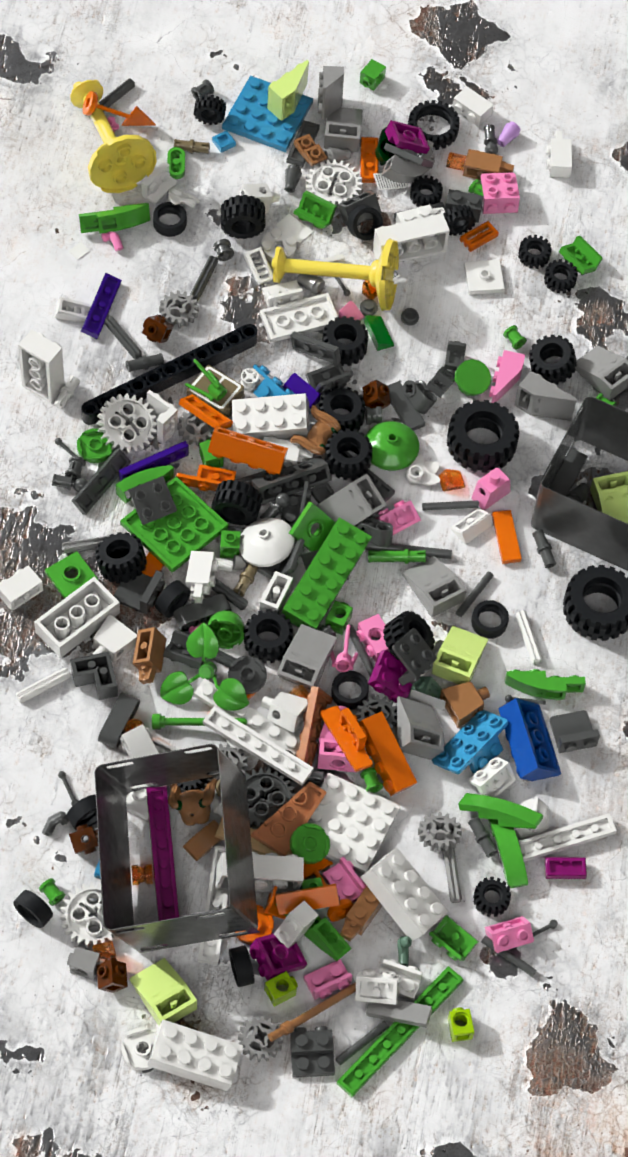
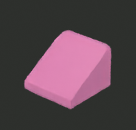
[339,301,364,321]

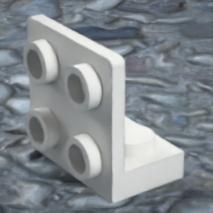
[147,390,178,445]

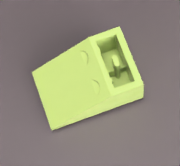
[267,60,309,121]
[590,471,628,524]
[431,625,488,684]
[129,958,197,1026]

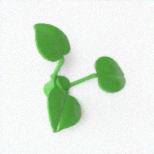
[160,623,249,711]

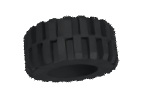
[447,400,520,473]
[563,565,628,641]

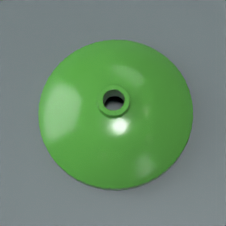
[365,421,419,471]

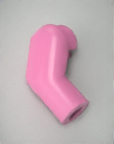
[101,231,123,251]

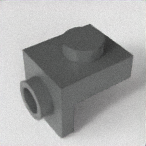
[444,341,466,371]

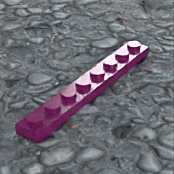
[146,786,179,946]

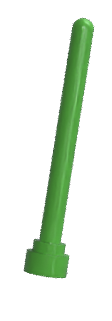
[152,714,247,730]

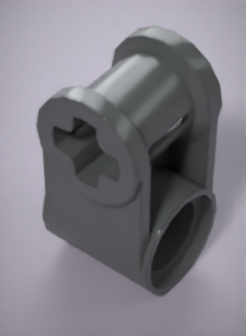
[403,380,437,414]
[357,517,393,547]

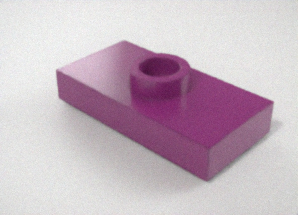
[545,857,587,879]

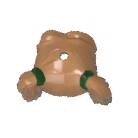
[290,405,341,455]
[168,779,218,826]

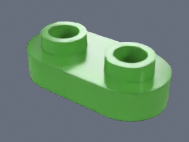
[167,147,185,180]

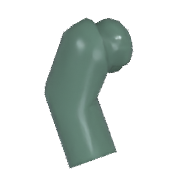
[397,936,412,967]

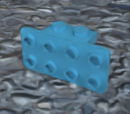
[432,710,509,774]

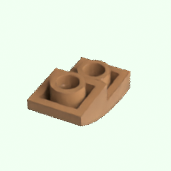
[293,134,327,166]
[183,820,222,861]

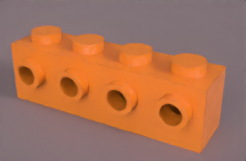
[208,426,288,475]
[358,711,417,796]

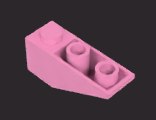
[489,350,525,403]

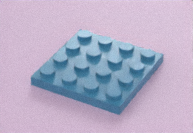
[222,75,313,152]

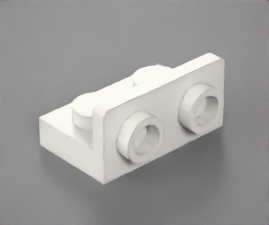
[142,162,177,205]
[262,280,304,308]
[469,757,516,798]
[380,959,423,1002]
[355,969,401,1005]

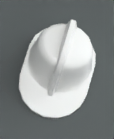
[516,797,550,840]

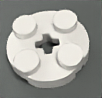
[261,228,297,262]
[121,1027,157,1071]

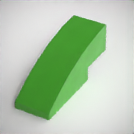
[116,465,174,504]

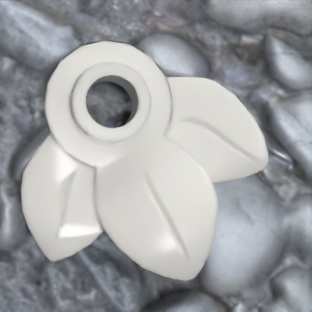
[168,187,200,208]
[406,454,441,486]

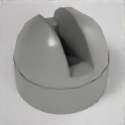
[232,555,247,570]

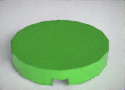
[455,359,491,396]
[77,428,114,463]
[290,823,330,864]

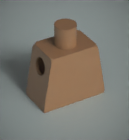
[440,682,490,728]

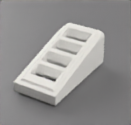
[244,247,273,285]
[54,297,91,322]

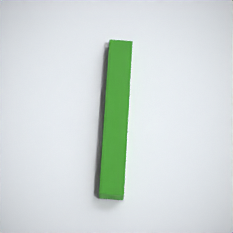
[337,966,464,1097]

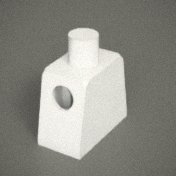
[239,183,280,214]
[91,614,137,662]
[261,692,308,733]

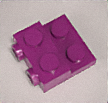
[385,120,430,154]
[368,650,413,703]
[249,934,308,981]

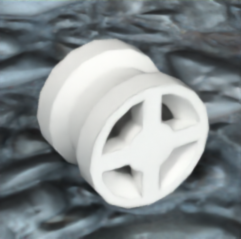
[241,368,259,391]

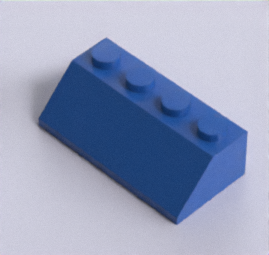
[498,698,561,781]

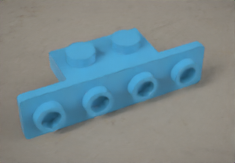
[253,364,311,414]

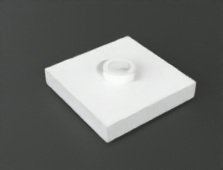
[464,260,505,295]

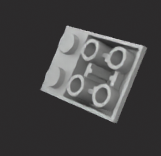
[318,66,344,120]
[324,107,363,152]
[575,346,628,400]
[514,371,577,421]
[316,474,387,526]
[402,556,466,617]
[277,624,337,690]
[397,696,444,760]

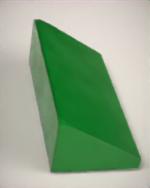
[364,315,394,351]

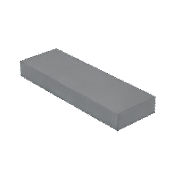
[366,1000,432,1028]

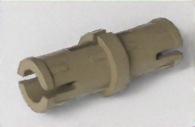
[174,139,210,154]
[233,563,258,597]

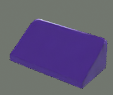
[283,373,321,410]

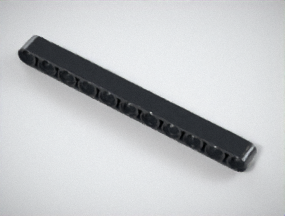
[81,324,258,425]

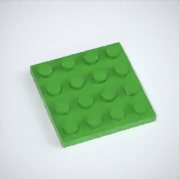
[120,477,228,573]

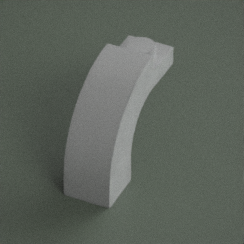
[382,140,435,183]

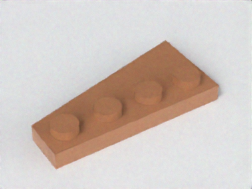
[296,686,333,766]
[251,782,327,856]

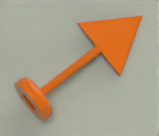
[83,91,156,126]
[304,858,354,922]

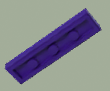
[80,273,122,339]
[119,440,189,481]

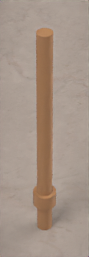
[268,982,356,1042]

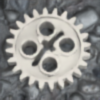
[305,159,363,209]
[96,393,157,454]
[60,882,118,949]

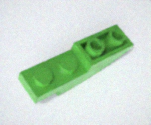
[79,203,150,234]
[505,669,586,700]

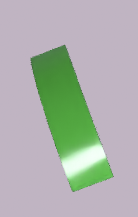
[488,819,528,889]

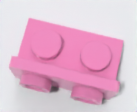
[376,500,421,536]
[322,857,367,903]
[485,916,534,953]
[303,959,352,1000]

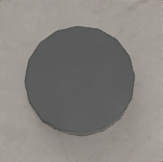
[228,656,267,694]

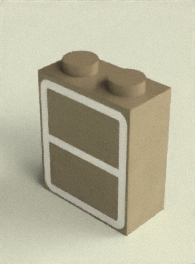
[187,365,245,417]

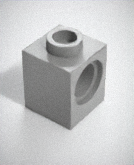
[67,947,100,979]

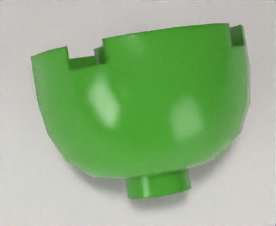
[207,610,245,649]

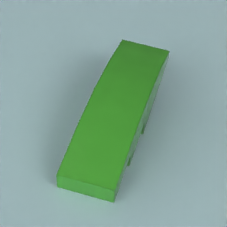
[458,793,543,829]
[276,904,352,961]

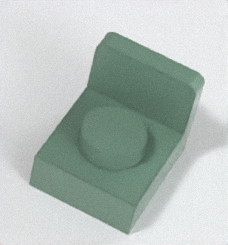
[410,676,442,699]

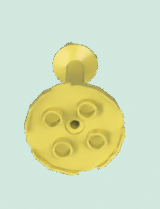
[70,80,157,193]
[272,238,399,311]

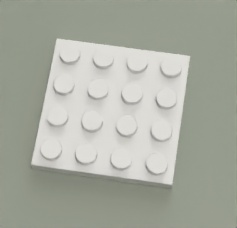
[307,772,401,874]

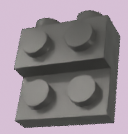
[290,1026,335,1078]

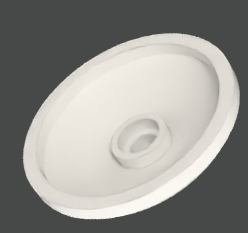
[239,518,295,567]

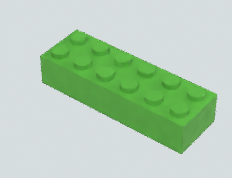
[280,517,372,630]

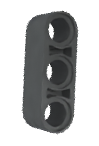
[173,594,232,632]
[98,693,140,749]

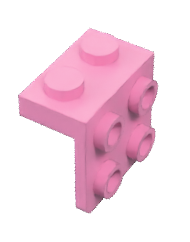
[481,173,520,214]

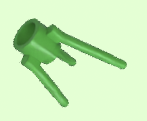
[185,359,227,401]

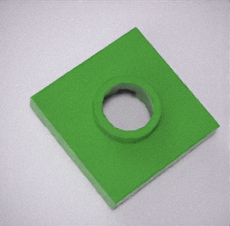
[289,502,336,552]
[45,551,98,599]

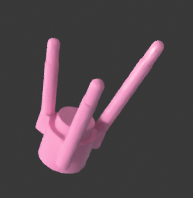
[330,624,359,672]

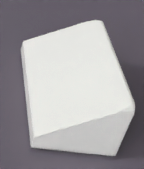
[451,508,493,544]

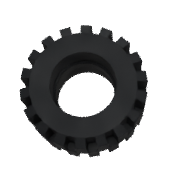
[221,195,266,239]
[322,316,369,366]
[529,335,577,385]
[319,386,365,434]
[325,429,373,480]
[211,480,263,526]
[95,532,147,584]
[244,610,293,663]
[383,611,435,662]

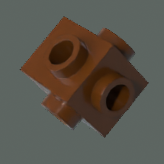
[142,314,174,343]
[362,380,390,409]
[69,824,99,855]
[97,958,128,993]

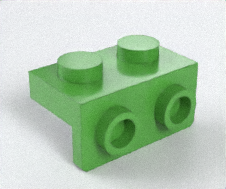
[293,190,337,229]
[559,235,603,275]
[429,915,479,961]

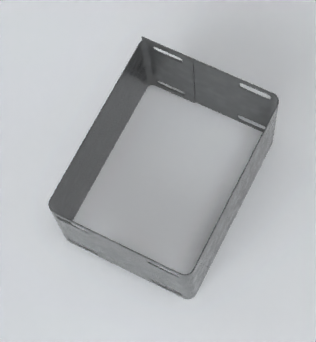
[531,397,628,571]
[94,744,260,953]

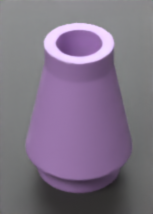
[497,121,521,147]

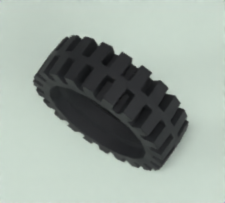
[408,100,460,150]

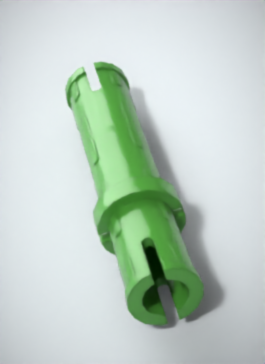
[368,549,426,564]

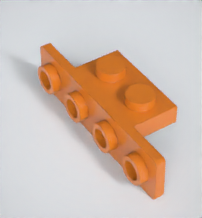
[176,464,236,491]
[320,706,373,772]

